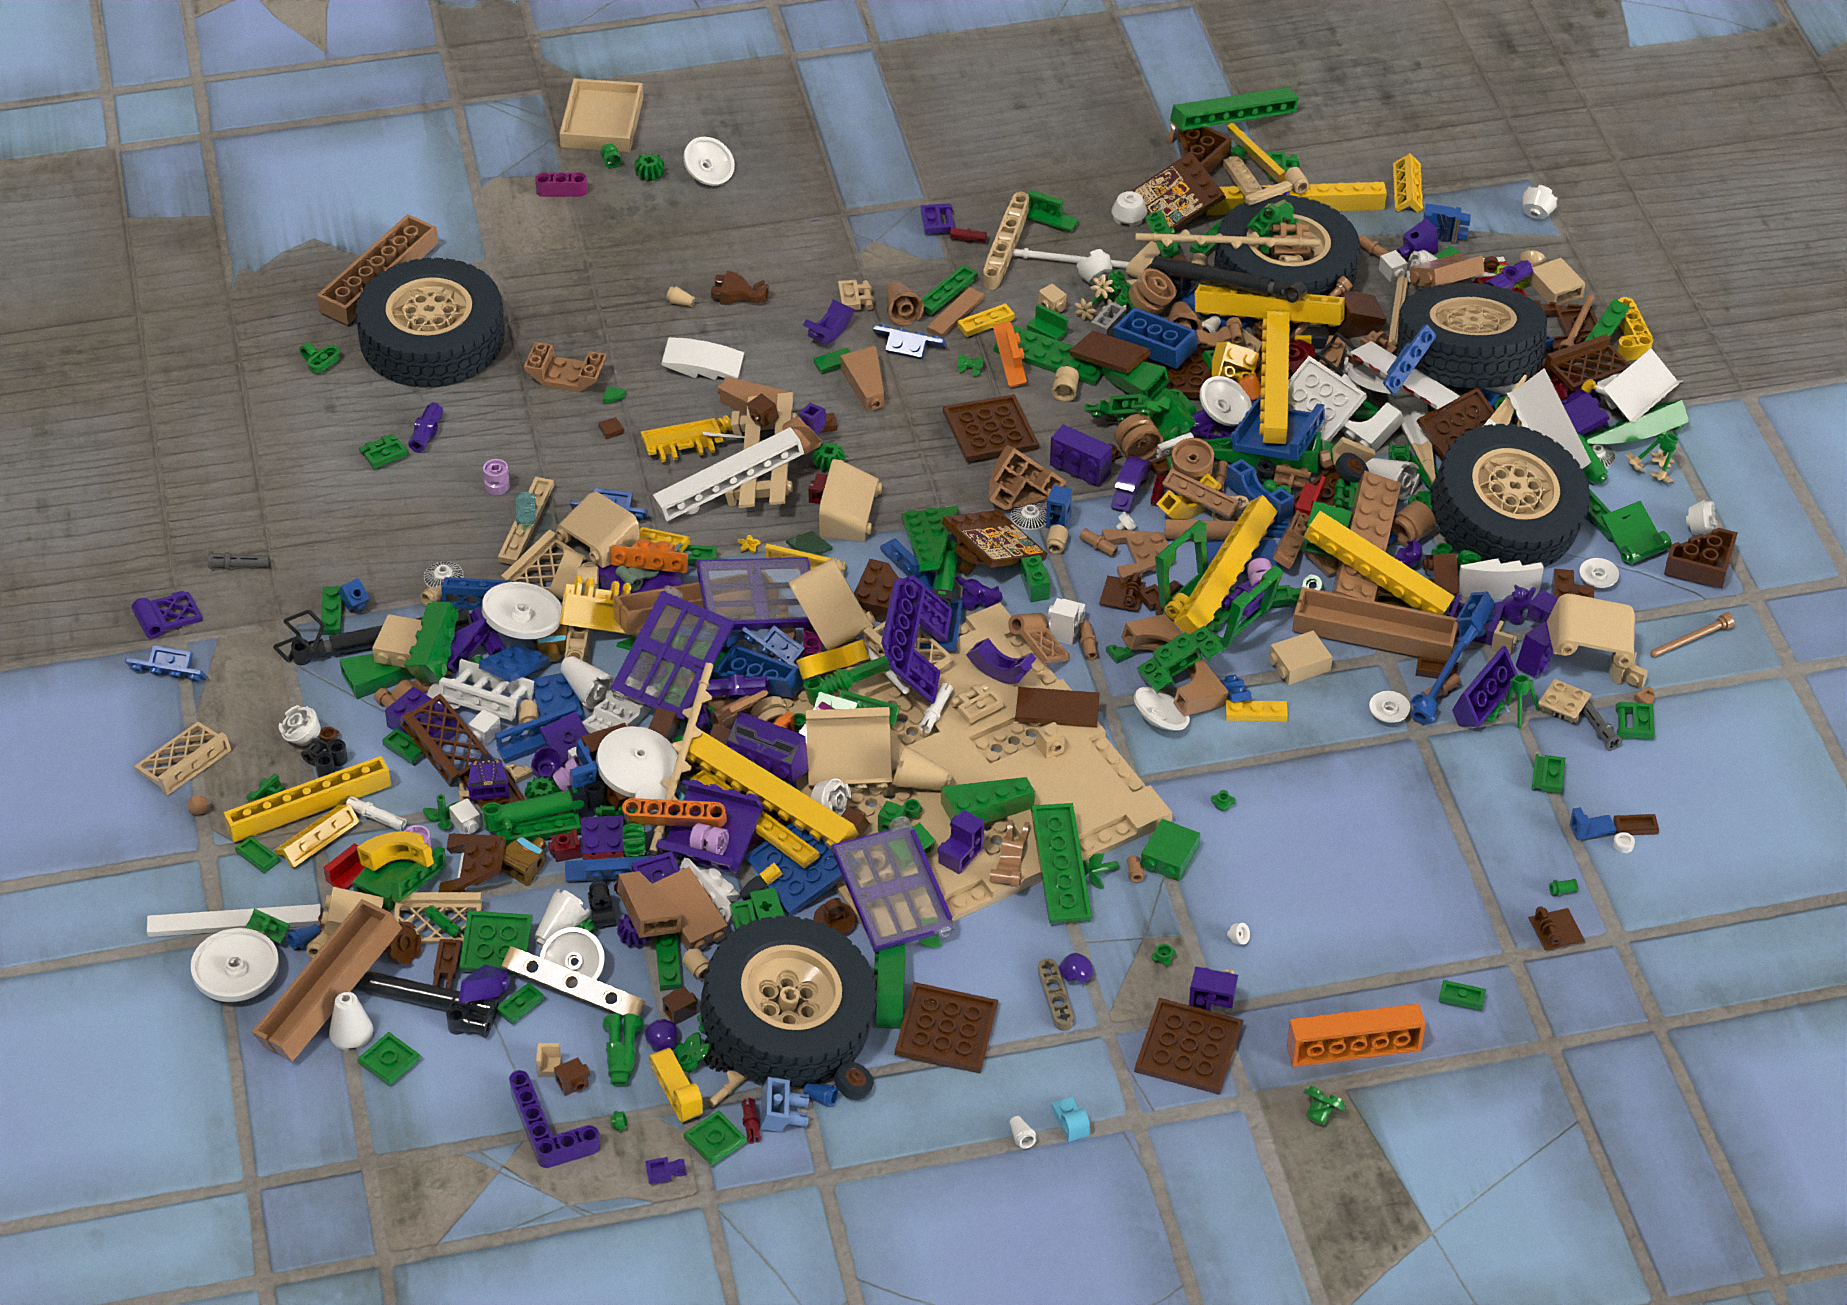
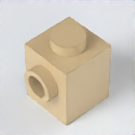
[1038,283,1067,313]
[1036,722,1065,759]

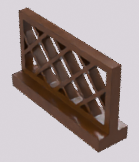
[1544,334,1631,391]
[400,693,489,786]

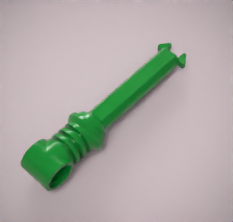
[804,646,916,705]

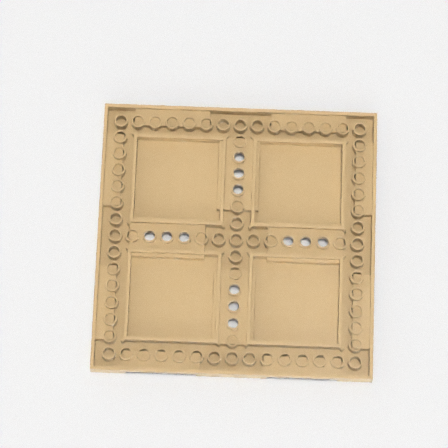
[727,603,1173,938]

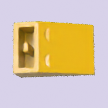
[1212,342,1260,385]

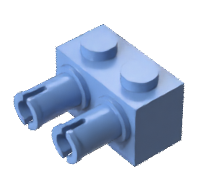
[760,1077,809,1132]

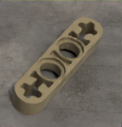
[1038,958,1074,1031]

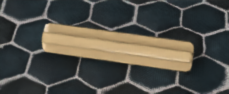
[1245,181,1292,206]

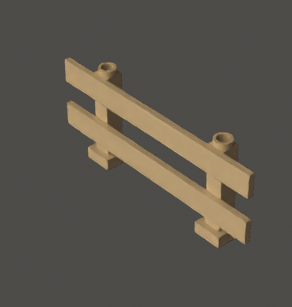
[725,392,797,508]

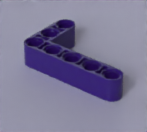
[509,1070,600,1168]

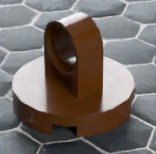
[955,539,987,575]
[813,898,856,937]
[383,921,421,965]

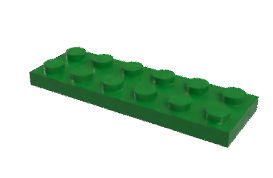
[993,325,1104,386]
[1030,803,1092,924]

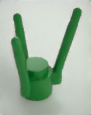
[1507,675,1540,728]

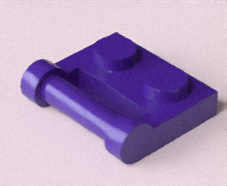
[920,203,956,235]

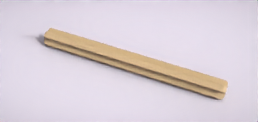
[1389,275,1408,346]

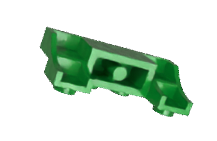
[1084,394,1170,422]
[1137,625,1225,694]

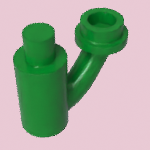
[1351,400,1378,420]

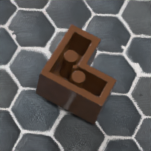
[1422,553,1459,594]
[1551,569,1594,598]

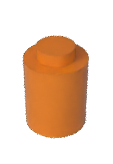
[1238,373,1261,402]

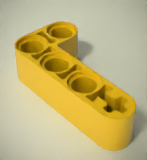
[1617,297,1653,361]
[796,640,870,680]
[648,1047,703,1123]

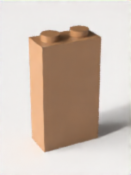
[1409,254,1485,287]
[653,867,728,951]

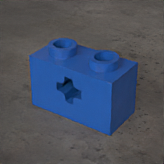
[1046,485,1072,529]

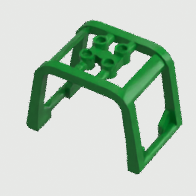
[1155,520,1283,648]

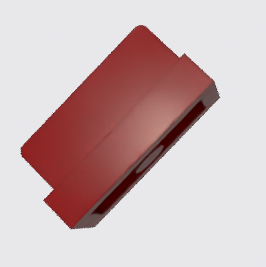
[1294,476,1326,516]
[323,843,365,890]

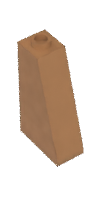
[840,346,884,412]
[718,376,789,415]
[617,871,682,938]

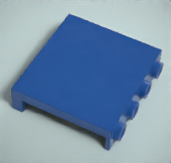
[1230,396,1325,461]

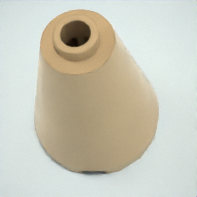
[892,746,951,790]

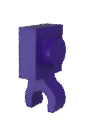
[645,1157,687,1184]

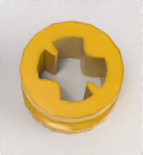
[716,415,732,434]

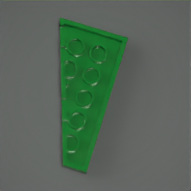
[901,506,959,571]

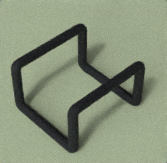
[1313,332,1357,377]
[273,610,325,662]

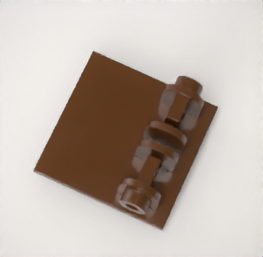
[1099,572,1146,611]
[1528,906,1585,950]

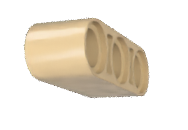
[1126,241,1162,279]
[549,548,585,600]

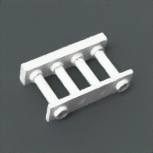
[438,659,535,721]

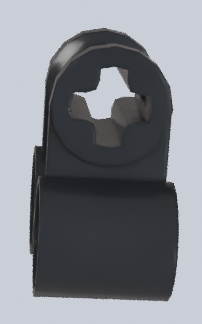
[301,738,348,778]
[588,881,616,928]

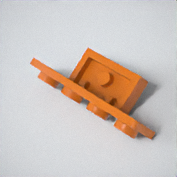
[993,321,1027,388]
[611,539,688,573]

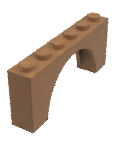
[1121,614,1229,716]

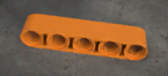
[622,798,727,828]

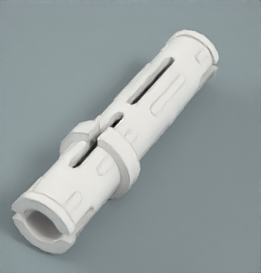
[918,683,953,733]
[346,796,407,831]

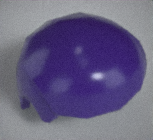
[1395,539,1423,568]
[531,747,563,779]
[1059,953,1094,984]
[645,1019,680,1052]

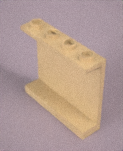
[806,707,893,789]

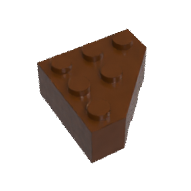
[1177,127,1232,174]
[1664,528,1738,588]
[854,559,900,623]

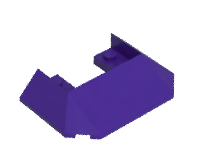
[881,575,952,704]

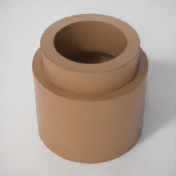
[1391,501,1436,546]

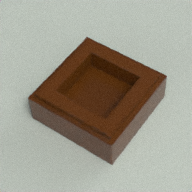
[598,417,624,439]

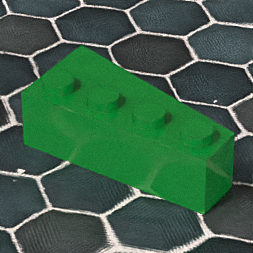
[404,602,459,684]
[941,777,1035,824]
[874,943,906,1029]

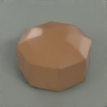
[1319,450,1334,470]
[187,795,209,816]

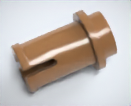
[1126,855,1145,883]

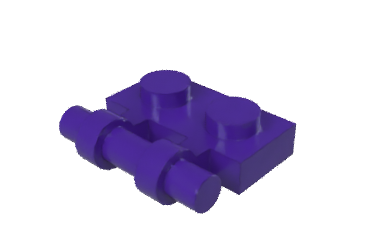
[1222,581,1265,617]

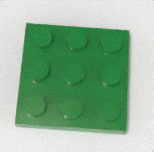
[460,911,533,975]

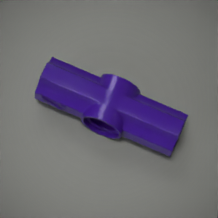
[1484,260,1534,290]
[408,402,443,453]
[470,607,506,656]
[706,675,770,700]

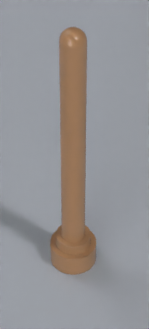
[1289,276,1353,340]
[1558,294,1595,350]
[1650,612,1735,657]

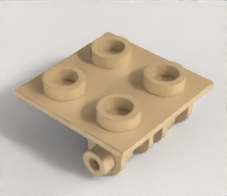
[1538,679,1592,723]

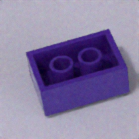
[1050,424,1112,487]
[385,686,460,747]

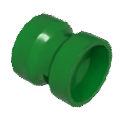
[600,144,622,168]

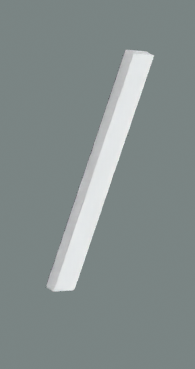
[147,904,321,937]

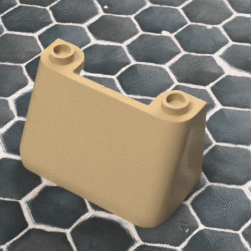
[819,459,882,542]
[556,491,640,568]
[789,557,876,651]
[1547,594,1635,668]

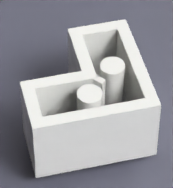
[1047,598,1085,645]

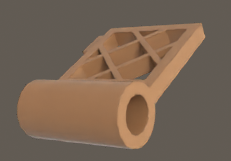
[1008,613,1070,664]
[711,690,768,727]

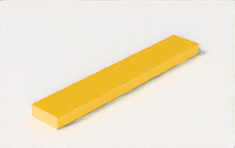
[1227,123,1286,183]

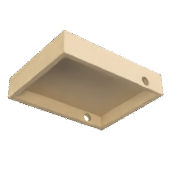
[560,79,643,152]

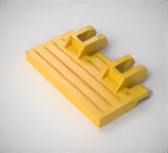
[640,418,723,463]
[559,575,631,634]

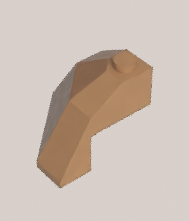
[988,445,1067,510]

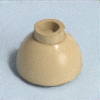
[1520,250,1546,268]

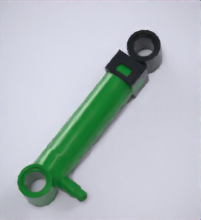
[932,541,958,607]
[481,780,606,832]

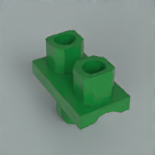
[246,774,285,803]
[245,908,290,945]

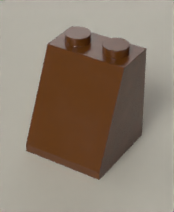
[1325,291,1387,339]

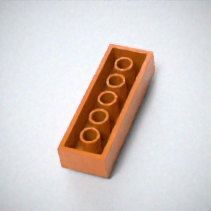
[1287,1004,1426,1067]

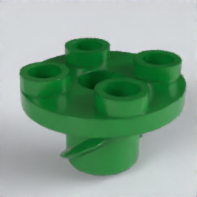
[1303,1085,1346,1124]

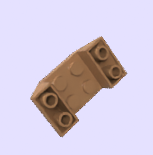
[524,342,607,392]

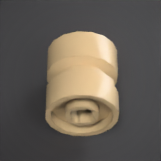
[1052,366,1079,402]

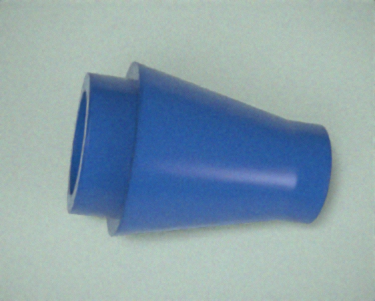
[287,924,321,949]
[804,1083,838,1106]

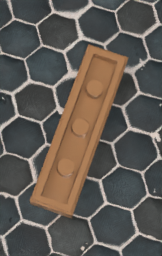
[927,287,985,338]
[1162,469,1240,519]

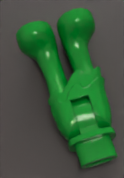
[602,1013,644,1086]

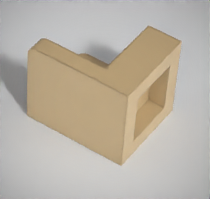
[1491,620,1518,655]
[536,1043,562,1077]

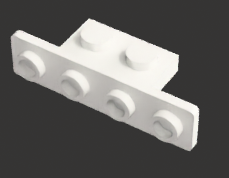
[679,858,740,925]

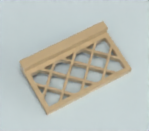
[501,529,586,591]
[863,621,953,669]
[134,722,232,796]
[394,892,483,944]

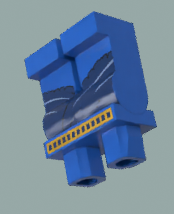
[1422,203,1471,244]

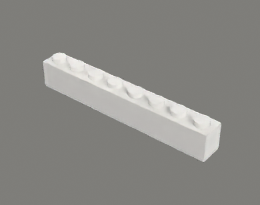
[653,427,804,522]

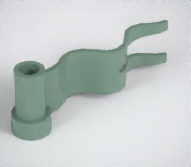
[616,542,692,592]

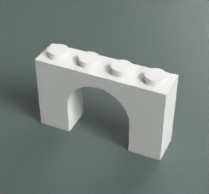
[1340,374,1404,452]

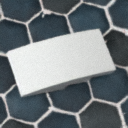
[661,337,744,380]
[1457,558,1544,599]
[582,677,661,734]

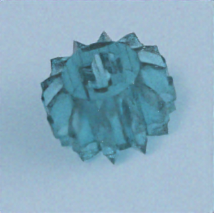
[516,492,536,525]

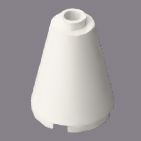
[1366,458,1420,500]
[560,656,614,709]
[534,889,591,948]
[329,992,373,1050]

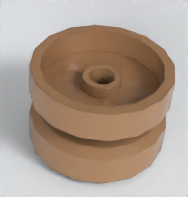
[1128,269,1176,316]
[1114,414,1163,460]
[1170,438,1214,481]

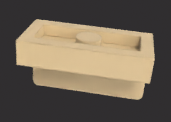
[1332,437,1375,465]

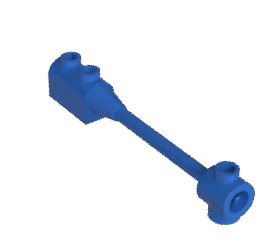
[1410,592,1495,724]

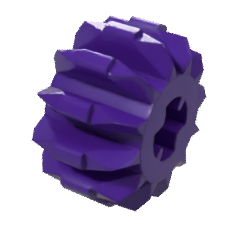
[617,914,652,948]

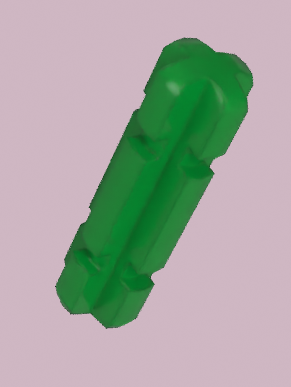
[424,905,461,938]

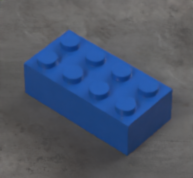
[1113,307,1197,369]

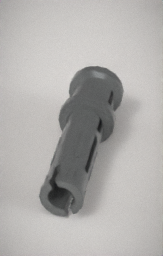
[208,551,270,569]
[1581,700,1622,751]

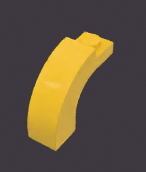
[1156,473,1222,520]
[357,831,434,871]

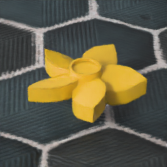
[737,535,761,553]

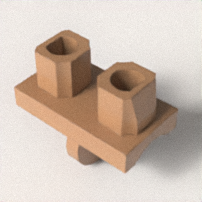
[1360,330,1397,354]
[1274,463,1311,490]

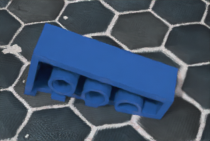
[711,644,804,698]

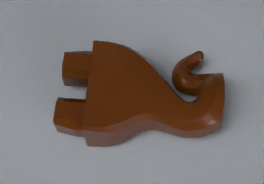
[711,271,769,305]

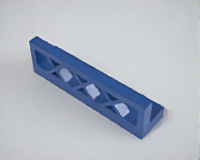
[441,577,522,609]
[495,706,574,764]

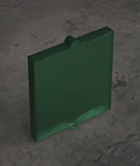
[786,531,833,556]

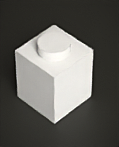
[1379,250,1407,282]
[468,709,501,746]
[449,798,481,834]

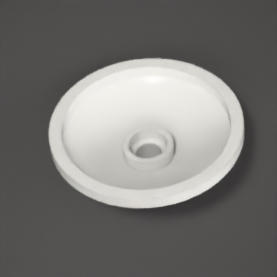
[683,137,734,186]
[1200,376,1252,426]
[1134,687,1190,731]
[540,927,605,989]

